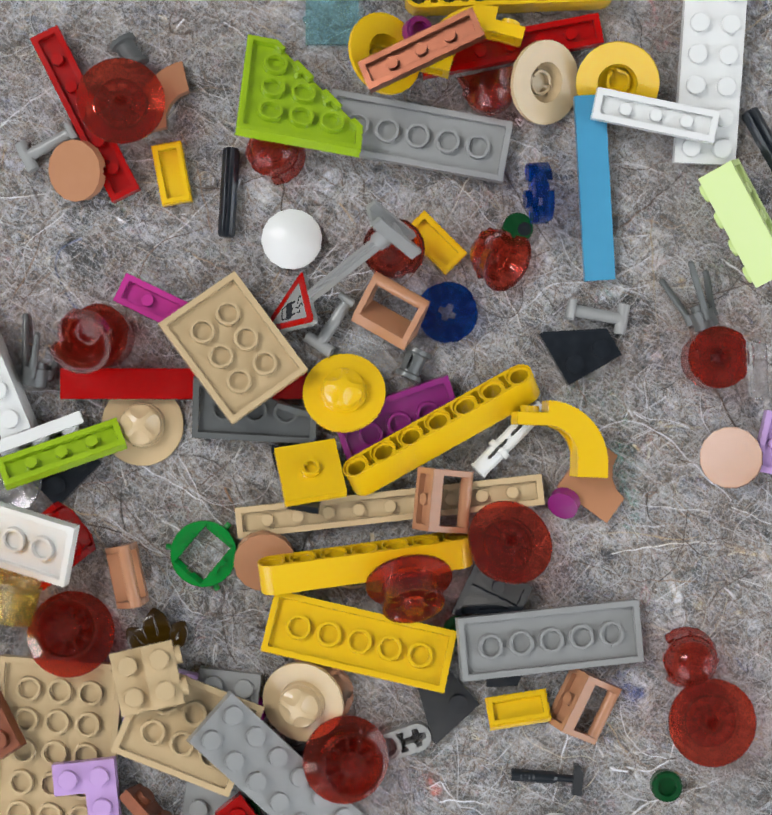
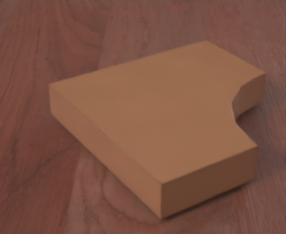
[556,447,625,523]

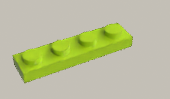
[0,418,127,490]

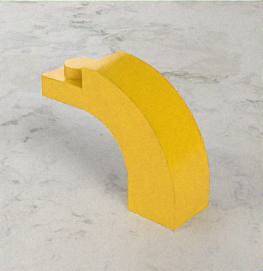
[419,5,526,79]
[511,400,608,478]

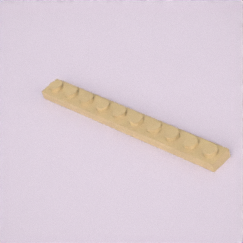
[235,474,545,539]

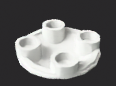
[261,209,322,270]

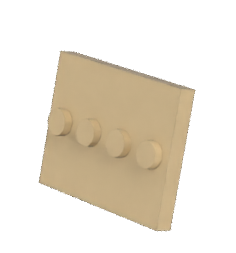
[158,271,308,425]
[111,673,265,798]

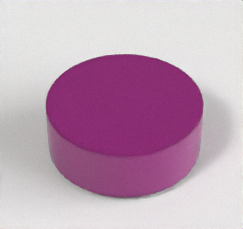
[402,15,432,39]
[548,487,580,519]

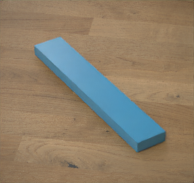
[573,95,616,282]

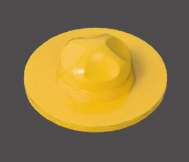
[348,12,419,95]
[576,41,660,99]
[303,354,386,433]

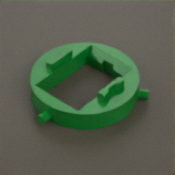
[165,520,237,591]

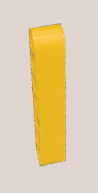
[404,0,612,16]
[342,364,540,496]
[257,532,473,595]

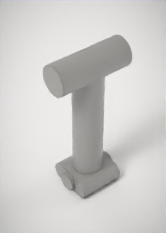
[15,121,80,173]
[303,291,359,358]
[564,298,631,336]

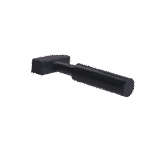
[511,763,584,796]

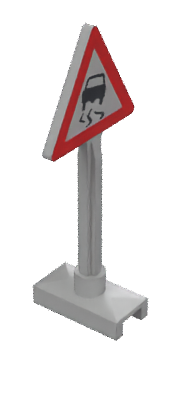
[270,199,422,333]

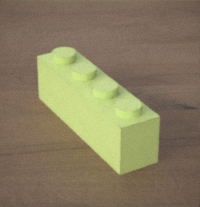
[698,158,772,288]

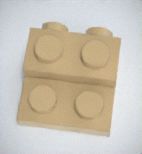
[109,639,190,717]

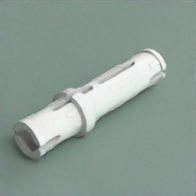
[471,400,542,478]

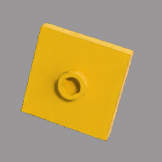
[274,438,347,507]

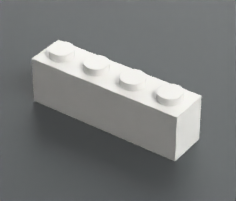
[0,332,39,439]

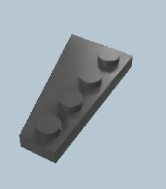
[192,375,316,443]

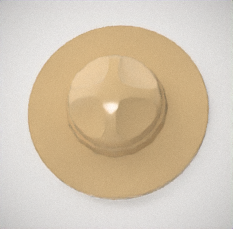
[510,40,578,125]
[101,399,184,466]
[262,662,344,742]

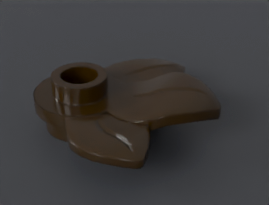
[126,608,188,649]

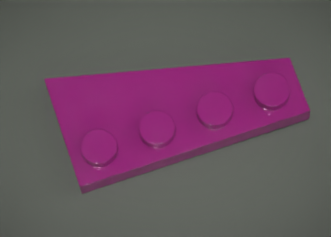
[337,374,456,460]

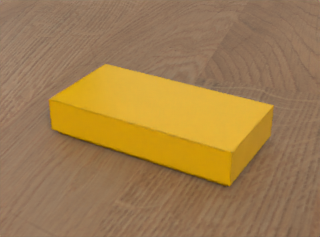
[151,140,193,207]
[408,210,467,276]
[485,688,552,731]

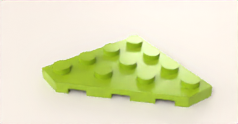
[235,34,363,158]

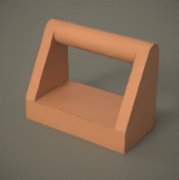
[351,271,430,351]
[412,467,474,534]
[105,541,150,609]
[549,669,622,745]

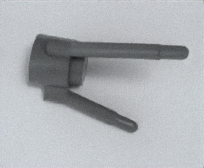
[659,261,719,332]
[20,313,73,388]

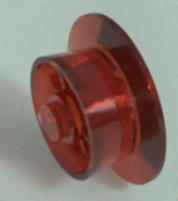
[76,58,165,144]
[468,501,552,584]
[365,554,452,624]
[27,591,115,678]
[668,678,757,767]
[303,715,389,804]

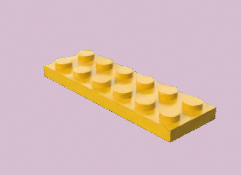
[260,593,456,694]

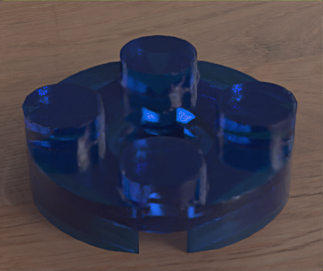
[523,162,555,224]
[416,281,478,344]

